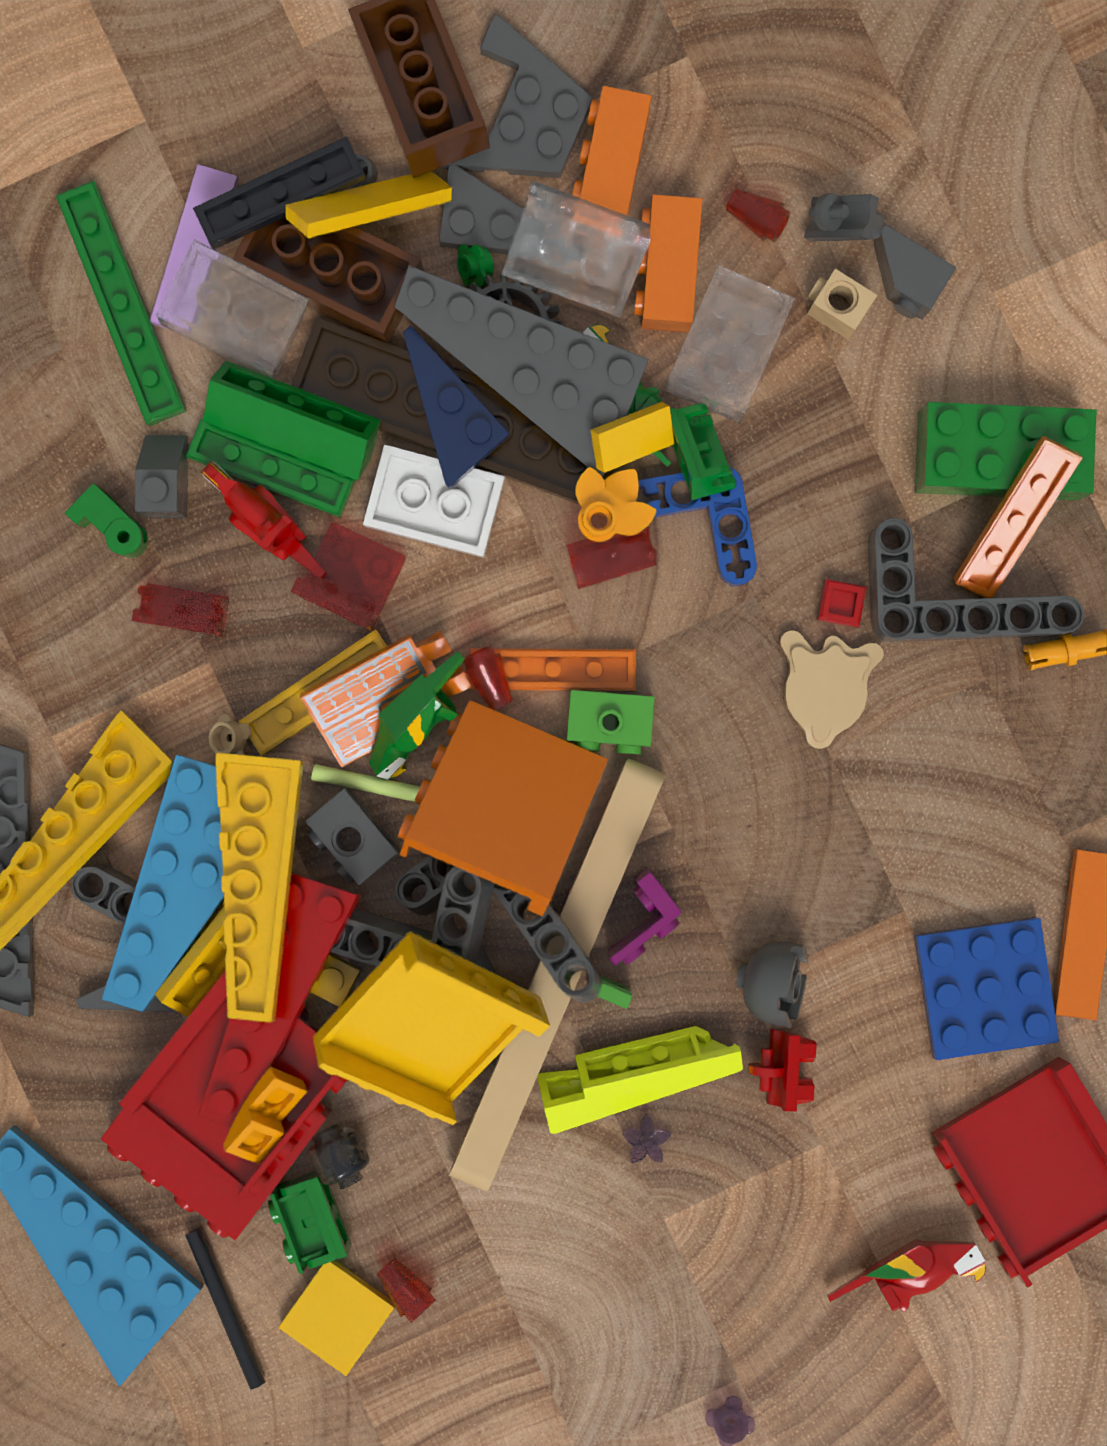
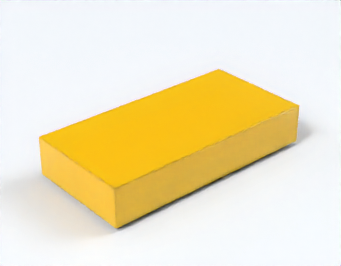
[590,402,675,473]

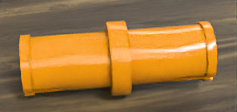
[1023,629,1107,671]

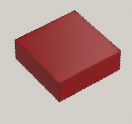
[817,579,867,628]

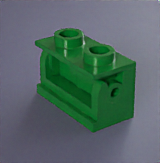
[268,1167,352,1275]

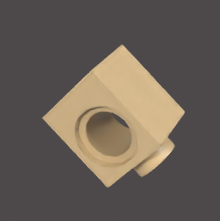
[807,268,877,340]

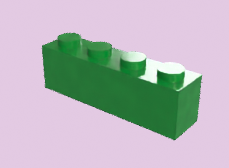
[203,360,381,481]

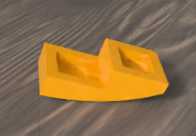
[223,1067,307,1164]

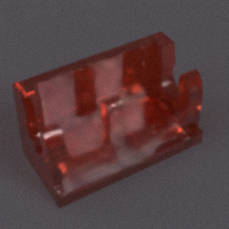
[566,526,657,589]
[131,583,230,638]

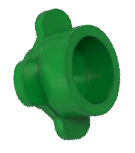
[457,244,494,287]

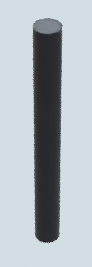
[185,1227,265,1390]

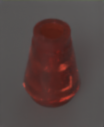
[726,188,790,242]
[463,645,513,710]
[376,1257,436,1323]

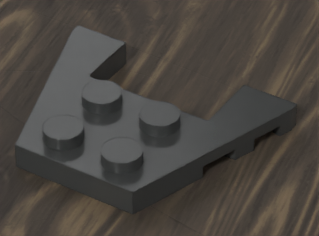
[438,15,593,178]

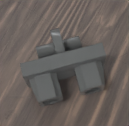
[804,193,884,242]

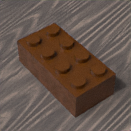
[348,0,490,178]
[232,217,424,343]

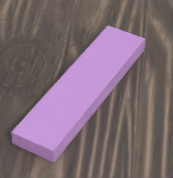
[150,164,239,336]

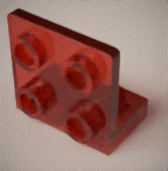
[290,522,406,631]

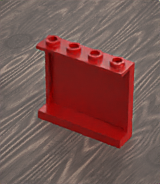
[119,971,347,1202]
[932,1057,1107,1288]
[101,1101,332,1240]

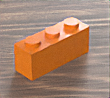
[571,86,652,230]
[634,194,703,333]

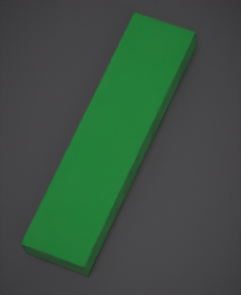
[186,419,356,519]

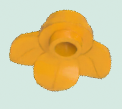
[575,467,657,542]

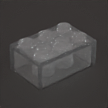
[502,181,651,317]
[664,265,795,423]

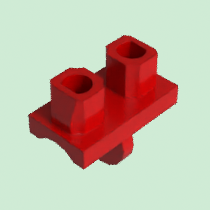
[748,1029,817,1112]

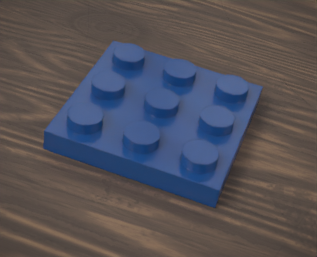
[914,917,1059,1060]

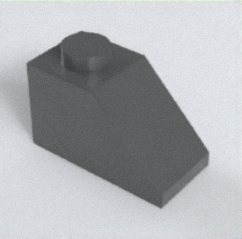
[873,224,957,320]
[135,435,188,519]

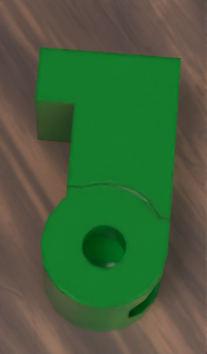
[65,483,149,558]

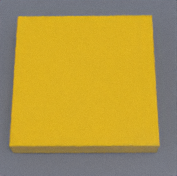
[278,1260,396,1376]

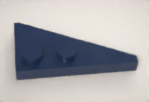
[403,325,509,490]

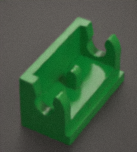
[670,403,736,500]

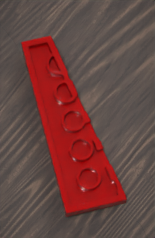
[198,872,361,1128]

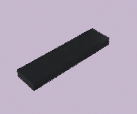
[193,136,366,250]

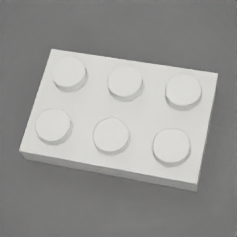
[363,445,505,558]

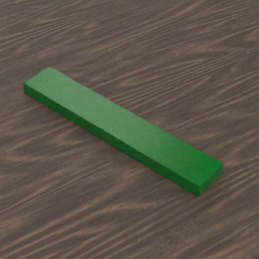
[56,181,187,427]

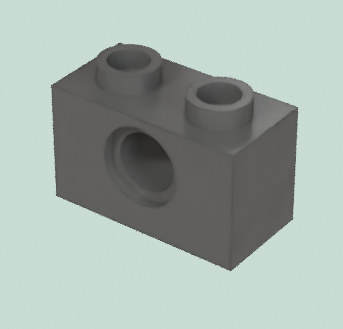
[305,788,401,885]

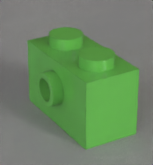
[567,690,655,755]

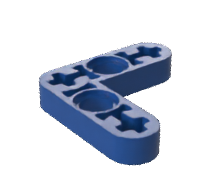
[638,467,757,586]

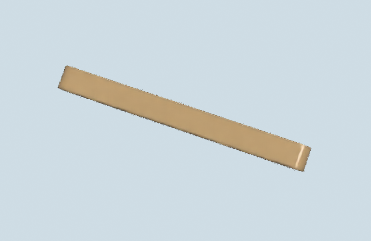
[448,757,666,1192]

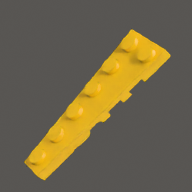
[0,710,174,951]
[215,753,304,1022]

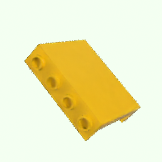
[313,932,550,1125]

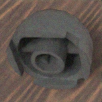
[737,942,808,1029]

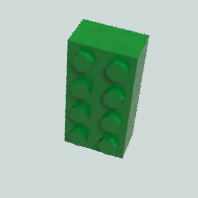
[915,402,1097,501]

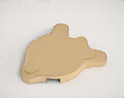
[779,630,884,749]

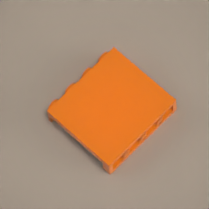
[398,700,608,916]

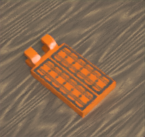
[300,630,472,768]

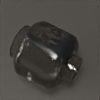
[308,1122,370,1189]

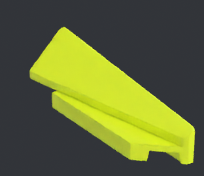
[537,1026,743,1134]

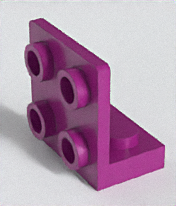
[607,867,682,966]

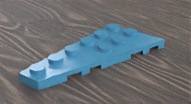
[102,755,224,1012]
[0,1125,204,1387]

